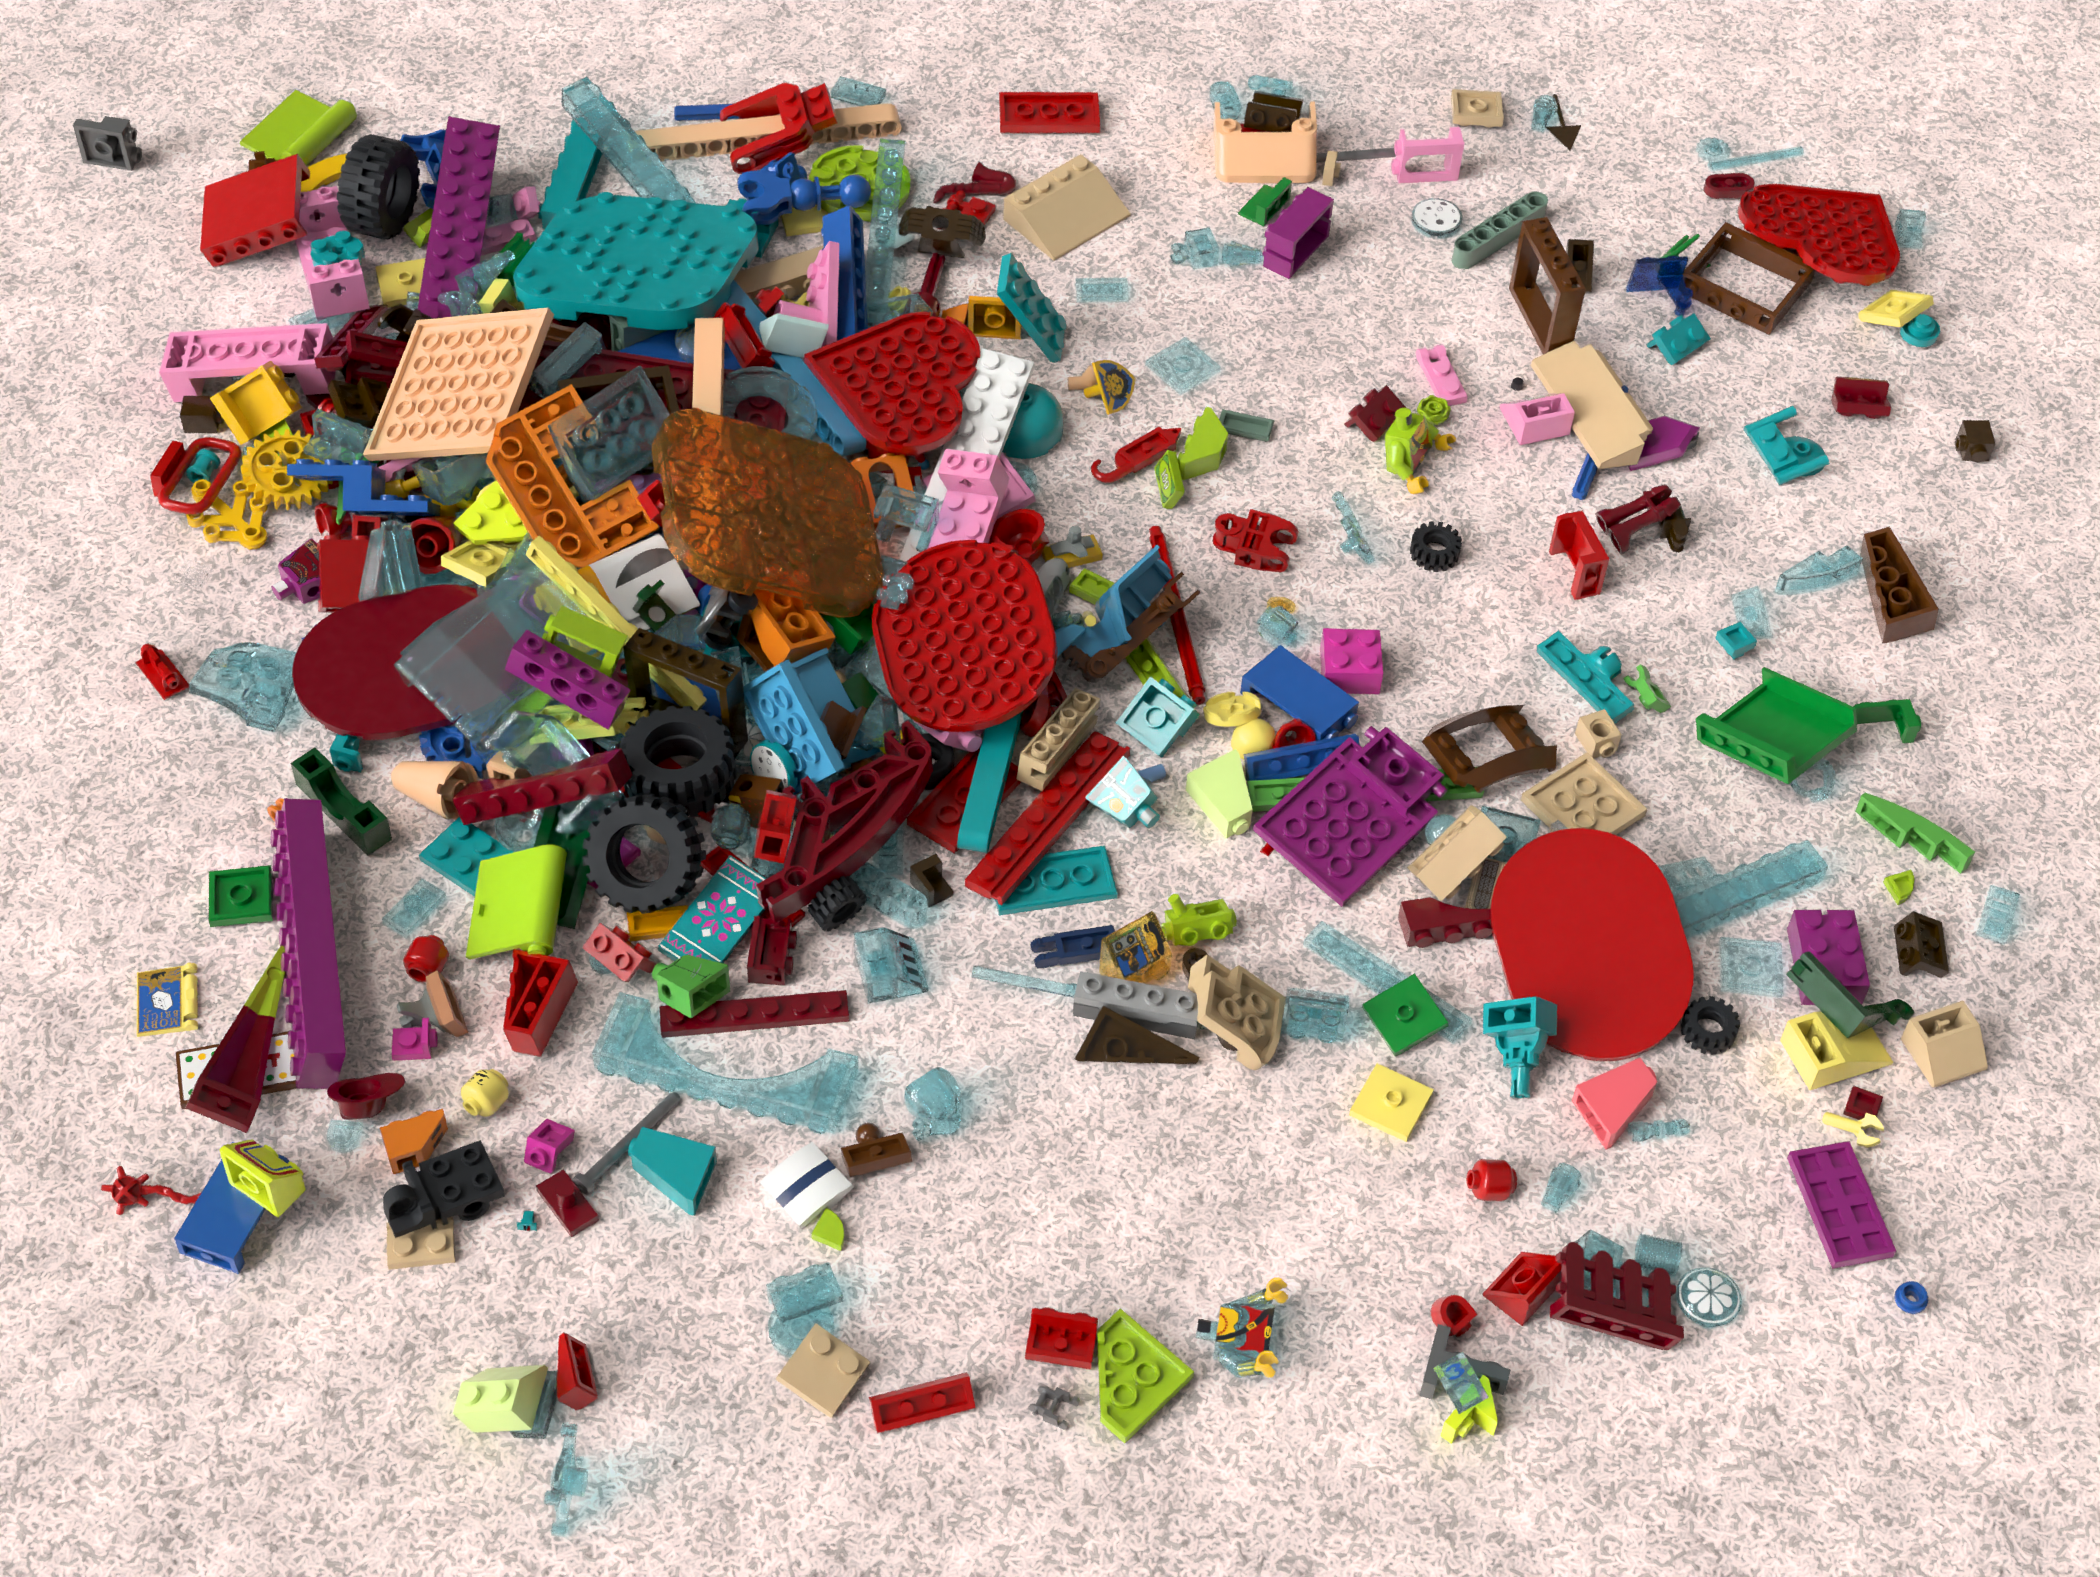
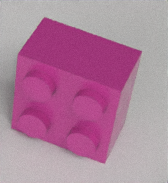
[1320,628,1383,695]

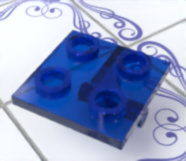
[1625,256,1693,316]

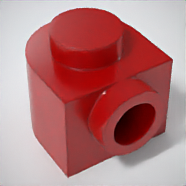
[1431,1295,1478,1337]

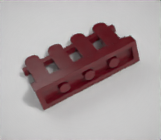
[1550,1242,1684,1350]

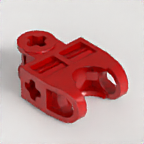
[1212,509,1299,573]

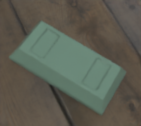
[1219,409,1275,442]

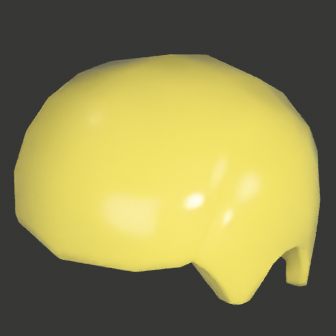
[1231,718,1276,760]

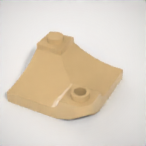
[1188,954,1285,1070]

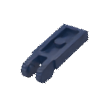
[1030,925,1120,969]

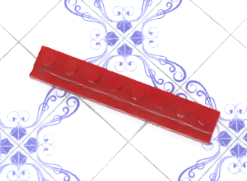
[965,731,1130,905]

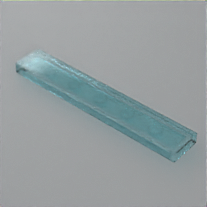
[1303,921,1472,1044]

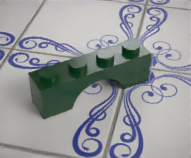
[290,747,392,856]

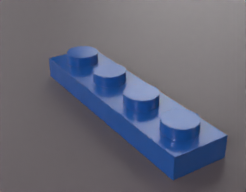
[1243,734,1360,781]

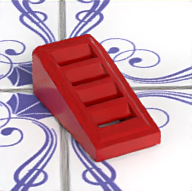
[557,1332,598,1410]

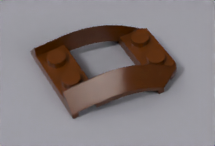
[1422,705,1557,793]

